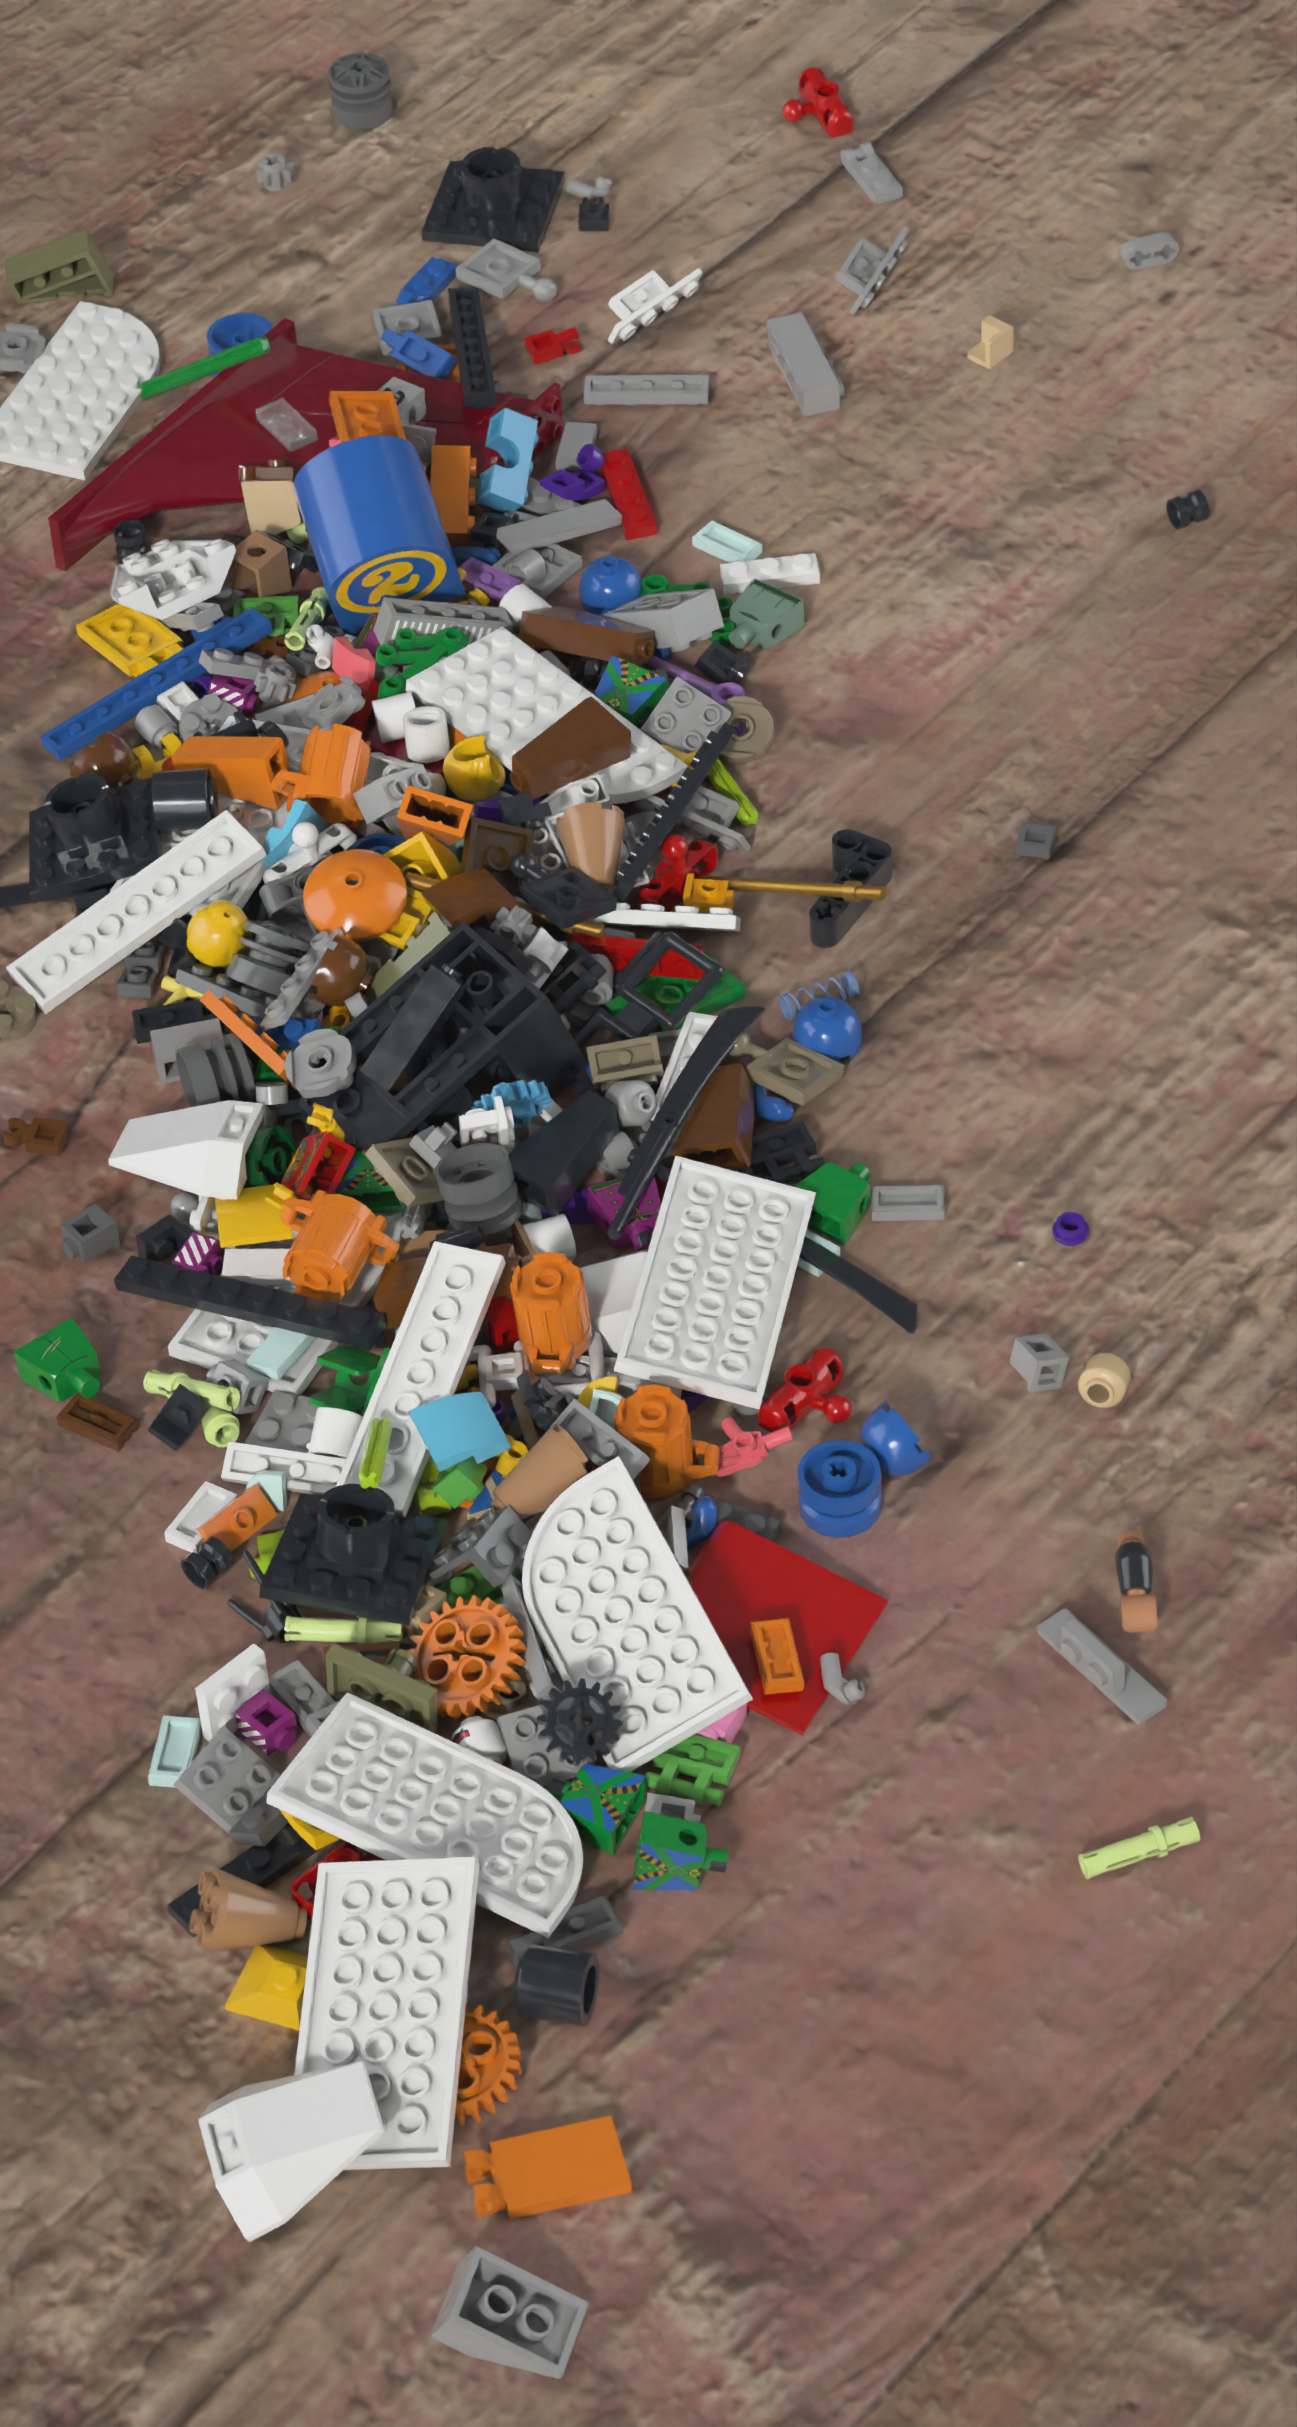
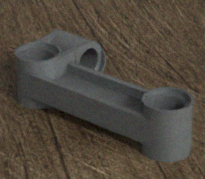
[259,868,337,950]

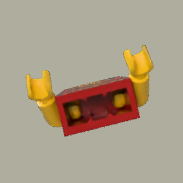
[266,1103,356,1215]

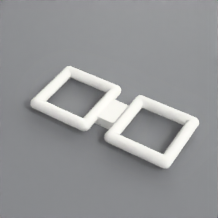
[467,1331,606,1408]

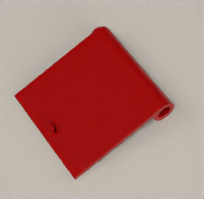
[686,1521,888,1736]

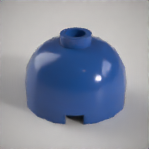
[579,556,642,615]
[792,997,862,1063]
[860,1401,932,1477]

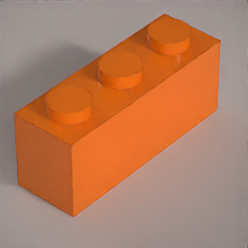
[431,445,477,547]

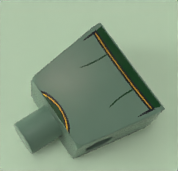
[729,578,805,650]

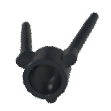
[227,1550,302,1643]

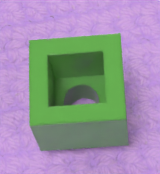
[433,1456,488,1509]

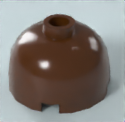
[70,731,135,788]
[309,934,373,1007]

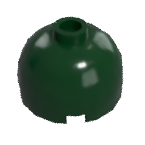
[243,1126,297,1188]

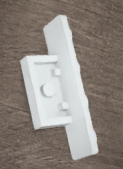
[608,268,703,344]
[459,1096,515,1153]

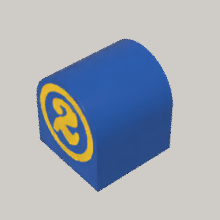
[293,436,466,635]

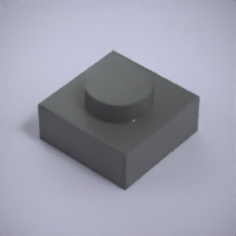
[1016,822,1056,859]

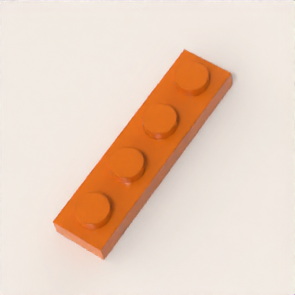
[200,990,296,1090]

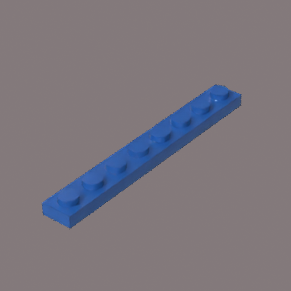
[40,608,273,761]

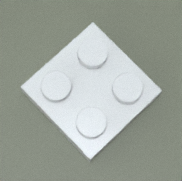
[195,1643,271,1741]

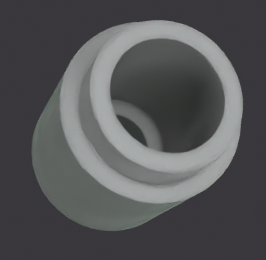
[135,705,180,752]
[580,954,614,1005]

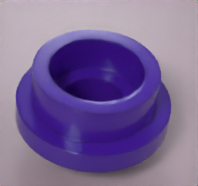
[1052,1212,1089,1246]

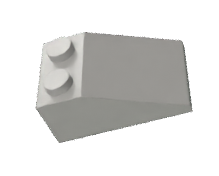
[602,588,724,652]
[430,2246,589,2379]

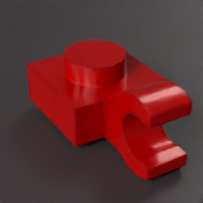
[524,328,581,365]

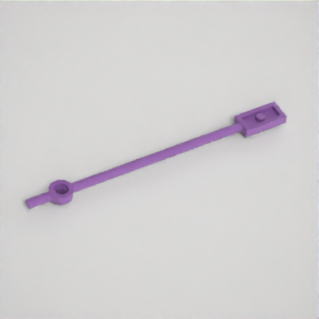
[460,557,771,714]

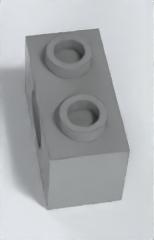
[353,764,437,825]

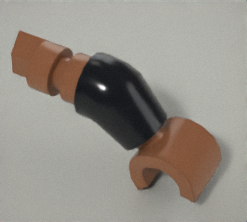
[1115,1526,1158,1633]

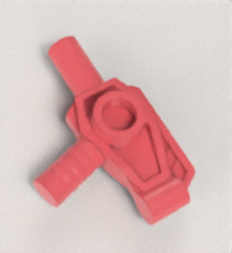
[703,1417,794,1477]

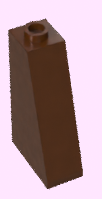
[519,606,655,665]
[510,696,631,800]
[672,1063,755,1171]
[373,1243,524,1329]

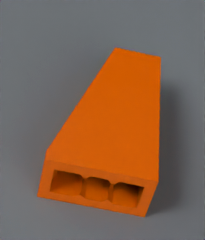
[171,736,295,810]
[397,785,473,848]

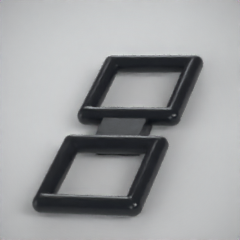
[567,932,724,1097]

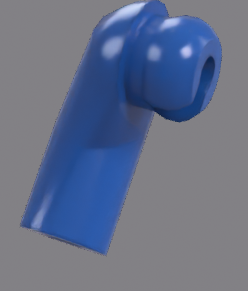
[452,546,501,566]

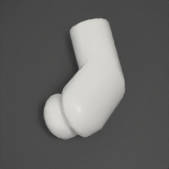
[306,624,334,669]

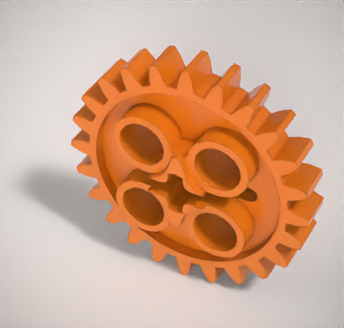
[406,1595,527,1720]
[455,2002,523,2127]

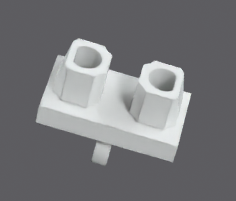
[522,927,568,989]

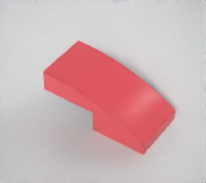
[331,637,376,684]

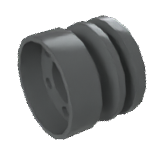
[329,53,393,130]
[226,919,311,996]
[175,1033,256,1108]
[435,1143,523,1236]

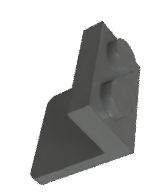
[428,1505,533,1588]

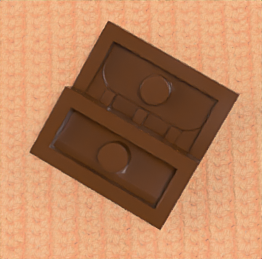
[421,869,518,930]

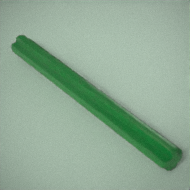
[138,336,271,399]

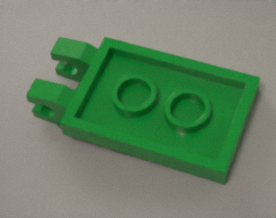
[604,951,746,1033]

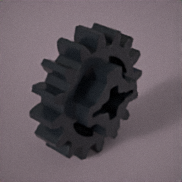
[536,1678,623,1766]

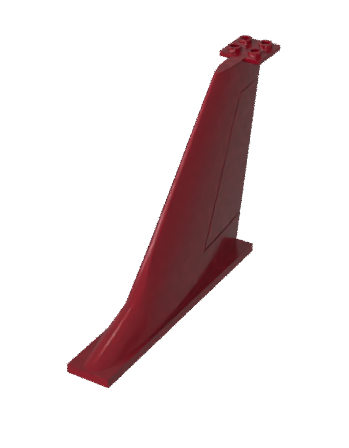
[48,318,564,572]

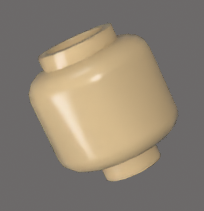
[1078,1353,1131,1408]

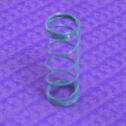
[779,971,859,1021]

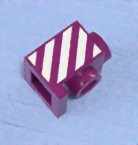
[208,675,260,715]
[172,1232,224,1275]
[234,1689,298,1756]

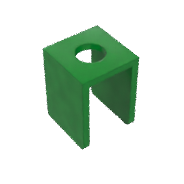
[308,1344,381,1414]

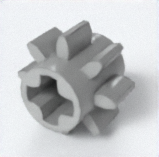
[256,154,294,191]
[254,664,297,705]
[490,905,537,948]

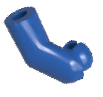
[754,1084,794,1121]
[686,1496,718,1551]

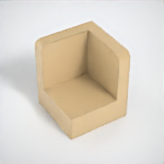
[967,315,1013,369]

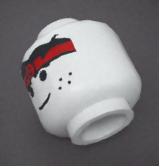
[452,1716,508,1765]

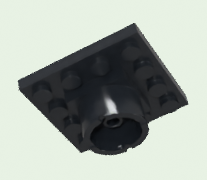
[421,147,565,252]
[29,774,162,903]
[260,1484,448,1626]

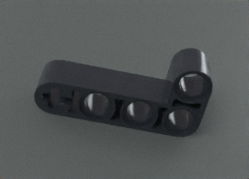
[809,829,892,948]

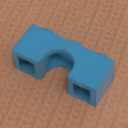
[475,408,538,514]

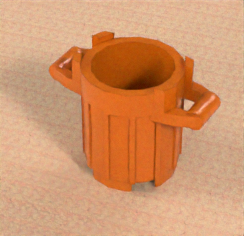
[270,724,371,831]
[281,1190,400,1302]
[510,1252,593,1375]
[590,1384,720,1499]

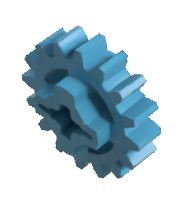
[472,1080,552,1128]

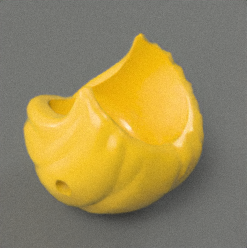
[443,735,506,802]
[186,900,252,967]

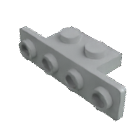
[834,226,909,315]
[635,785,751,853]
[259,928,344,1031]
[1037,1609,1167,1724]

